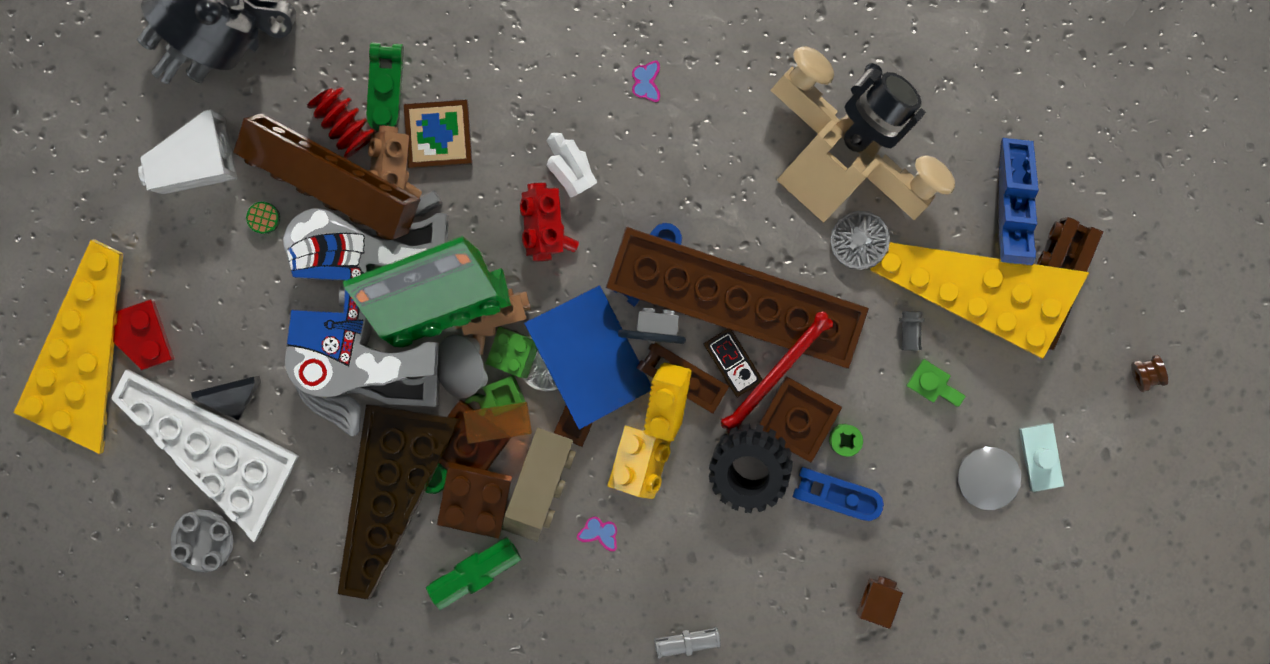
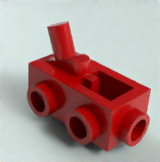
[520,183,579,262]

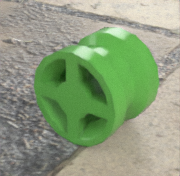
[829,424,863,457]

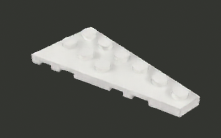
[111,370,299,542]

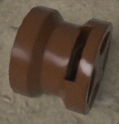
[1131,355,1168,392]

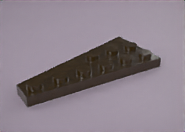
[337,404,461,600]

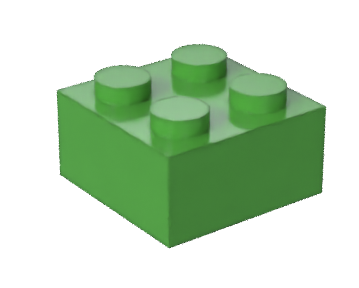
[485,327,538,379]

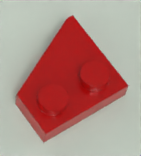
[113,299,175,370]

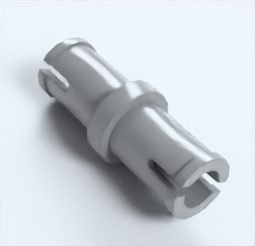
[654,627,721,659]

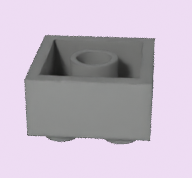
[637,308,679,336]

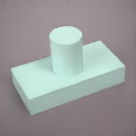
[1019,423,1064,492]

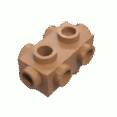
[368,126,422,198]
[455,288,531,355]

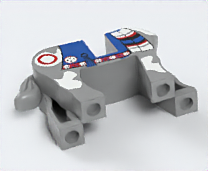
[283,209,449,436]

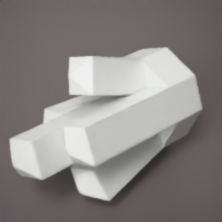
[546,133,597,198]

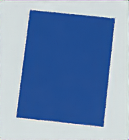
[524,285,651,429]

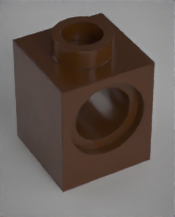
[856,576,903,629]

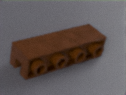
[1037,217,1103,351]

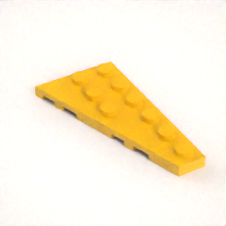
[13,239,124,454]
[870,242,1089,359]

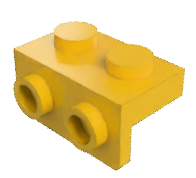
[607,425,671,499]

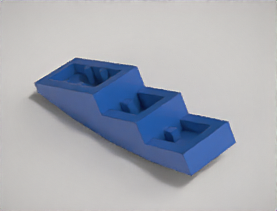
[999,138,1039,265]

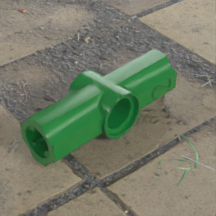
[425,536,522,610]

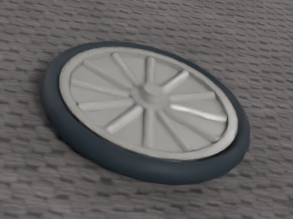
[618,330,686,344]

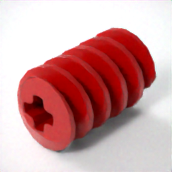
[307,87,375,159]

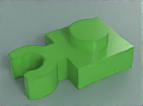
[465,375,526,417]

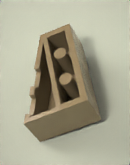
[502,427,576,542]

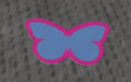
[632,60,660,102]
[577,517,617,551]

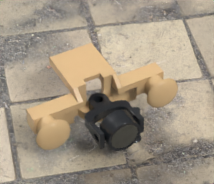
[770,46,955,223]

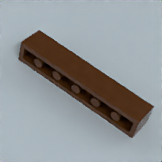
[233,113,420,240]

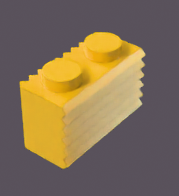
[643,362,692,441]

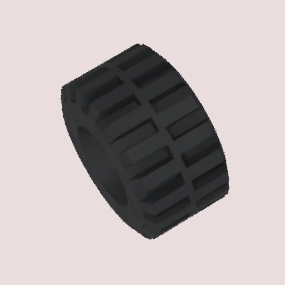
[709,424,793,513]

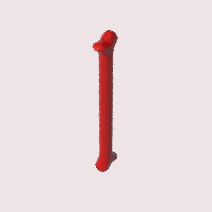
[721,311,833,434]

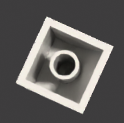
[138,109,238,194]

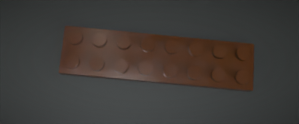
[606,227,869,369]

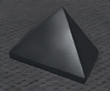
[191,376,261,420]

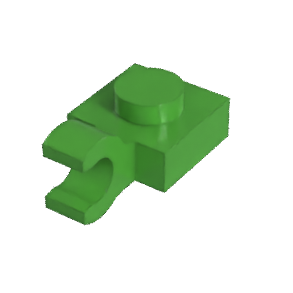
[906,359,966,407]

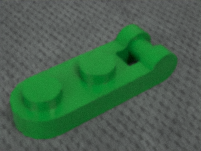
[366,42,404,132]

